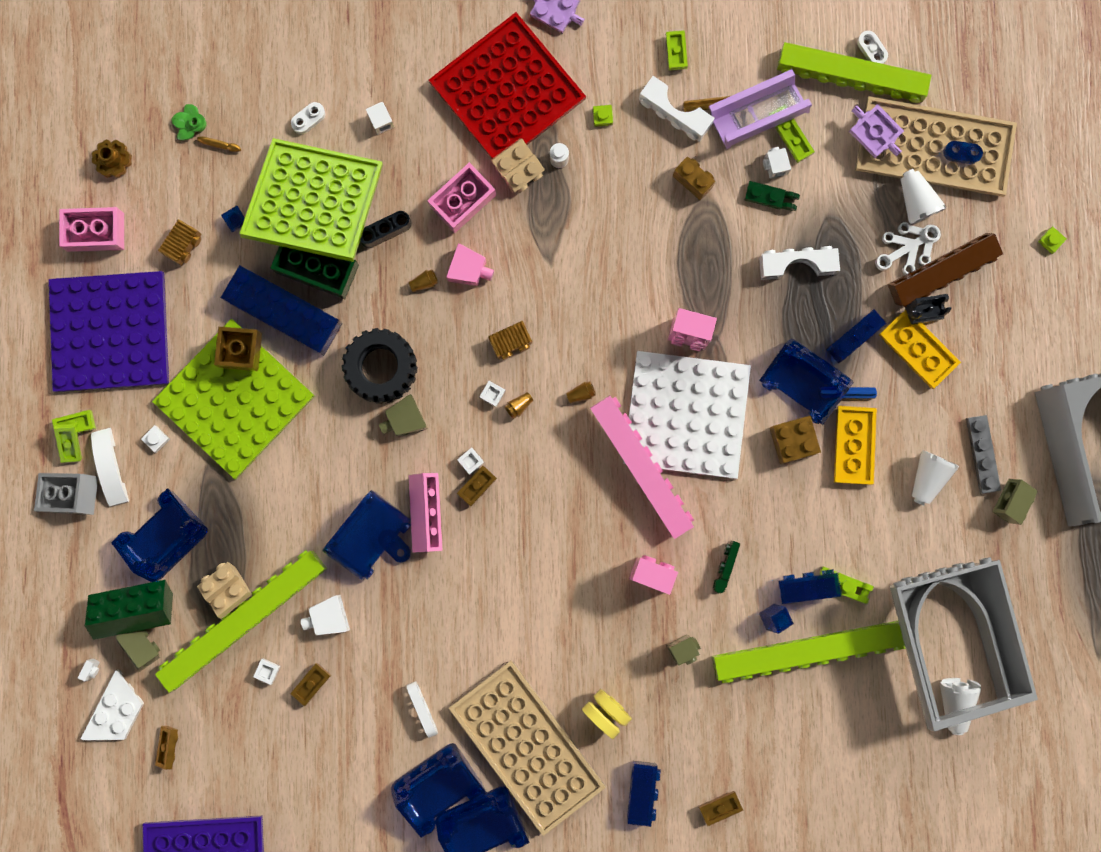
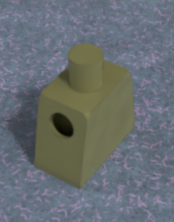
[379,394,428,437]

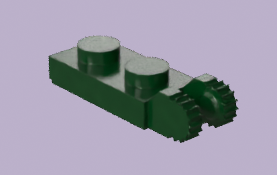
[744,181,800,211]
[713,541,740,594]

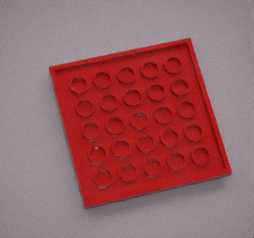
[429,12,586,159]

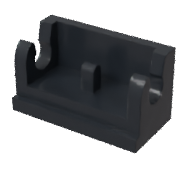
[905,294,951,325]

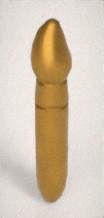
[197,136,241,152]

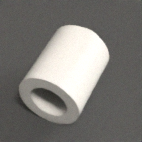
[550,143,569,168]

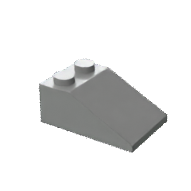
[34,473,98,515]

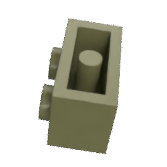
[993,479,1038,525]
[116,630,160,672]
[666,634,701,666]

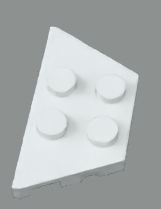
[81,670,144,740]

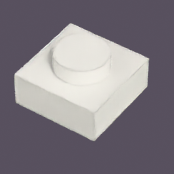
[480,381,506,407]
[141,425,170,453]
[457,448,484,474]
[78,659,100,681]
[253,659,281,685]

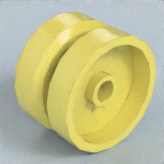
[582,689,632,739]

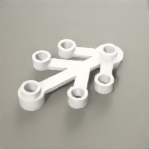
[875,222,941,275]

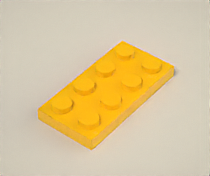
[879,310,961,389]
[834,406,877,485]

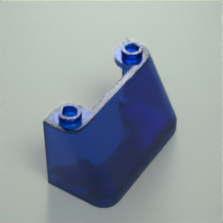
[759,339,854,425]
[111,488,208,582]
[322,490,411,580]
[391,743,487,838]
[435,787,530,852]

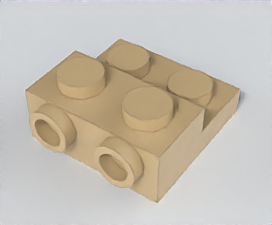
[490,138,545,193]
[197,562,252,619]

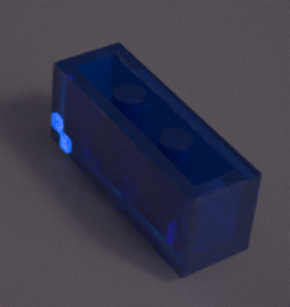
[826,309,887,363]
[779,569,842,604]
[627,760,661,827]

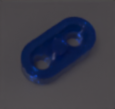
[943,141,983,164]
[378,529,411,563]

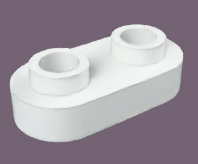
[857,31,888,64]
[291,102,326,134]

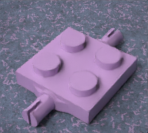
[530,0,585,34]
[849,104,904,158]

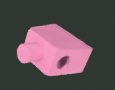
[446,244,494,286]

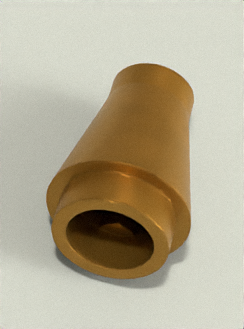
[409,269,438,292]
[566,381,596,404]
[505,392,534,419]

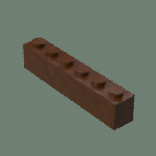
[887,233,1003,307]

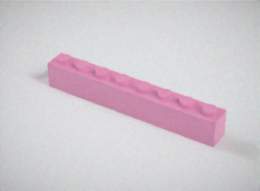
[590,395,694,539]

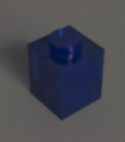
[759,604,794,634]

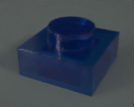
[221,206,245,232]

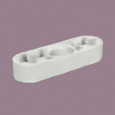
[407,681,438,738]

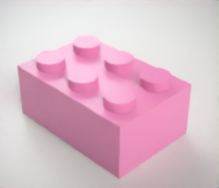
[427,162,496,233]
[59,207,124,252]
[668,308,717,351]
[629,555,678,595]

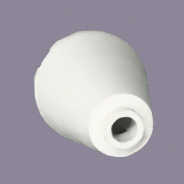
[901,169,946,225]
[912,450,959,506]
[940,678,981,735]

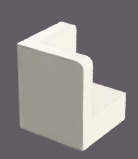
[366,102,394,135]

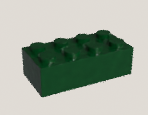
[270,246,359,300]
[84,580,173,640]

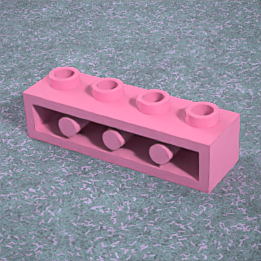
[409,473,442,553]

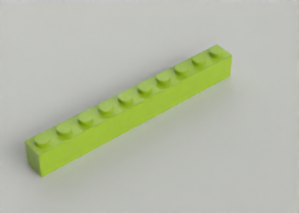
[155,550,327,693]
[712,621,906,683]

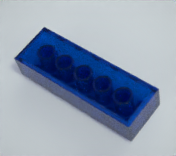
[220,265,343,356]

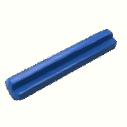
[819,387,877,399]

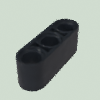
[360,211,412,248]

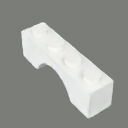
[639,76,715,142]
[759,246,840,280]

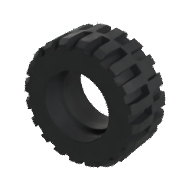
[341,328,418,404]

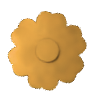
[92,139,132,178]

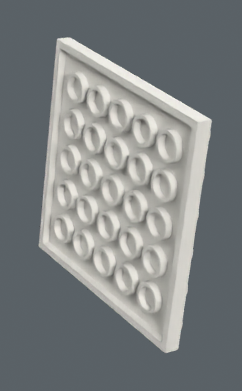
[623,351,751,479]

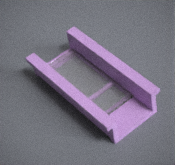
[709,69,812,149]

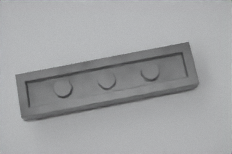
[966,415,1001,494]

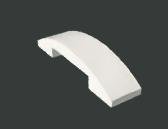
[91,428,129,507]

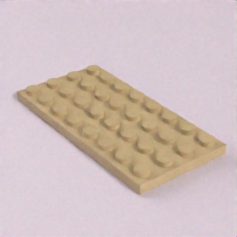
[855,96,1017,197]
[449,660,606,836]

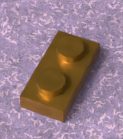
[457,466,497,506]
[290,663,332,707]
[155,726,178,770]
[699,791,744,827]

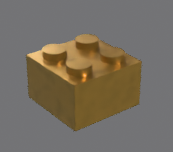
[214,326,262,371]
[770,416,821,464]

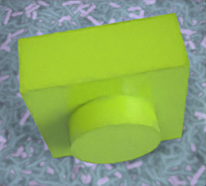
[593,105,613,127]
[1038,226,1067,254]

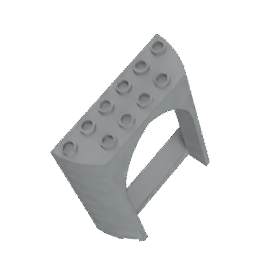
[1035,374,1101,526]
[889,557,1038,732]

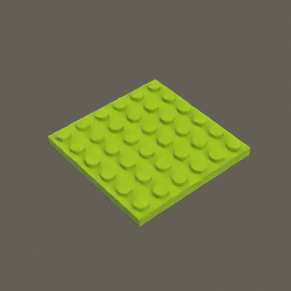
[240,138,383,262]
[152,318,315,479]

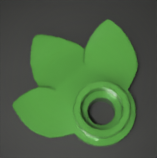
[171,104,206,141]

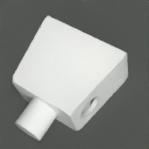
[301,595,350,635]

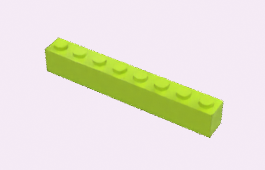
[777,42,932,103]

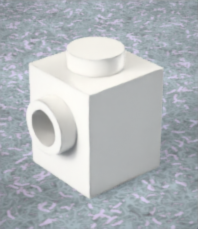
[763,147,791,179]

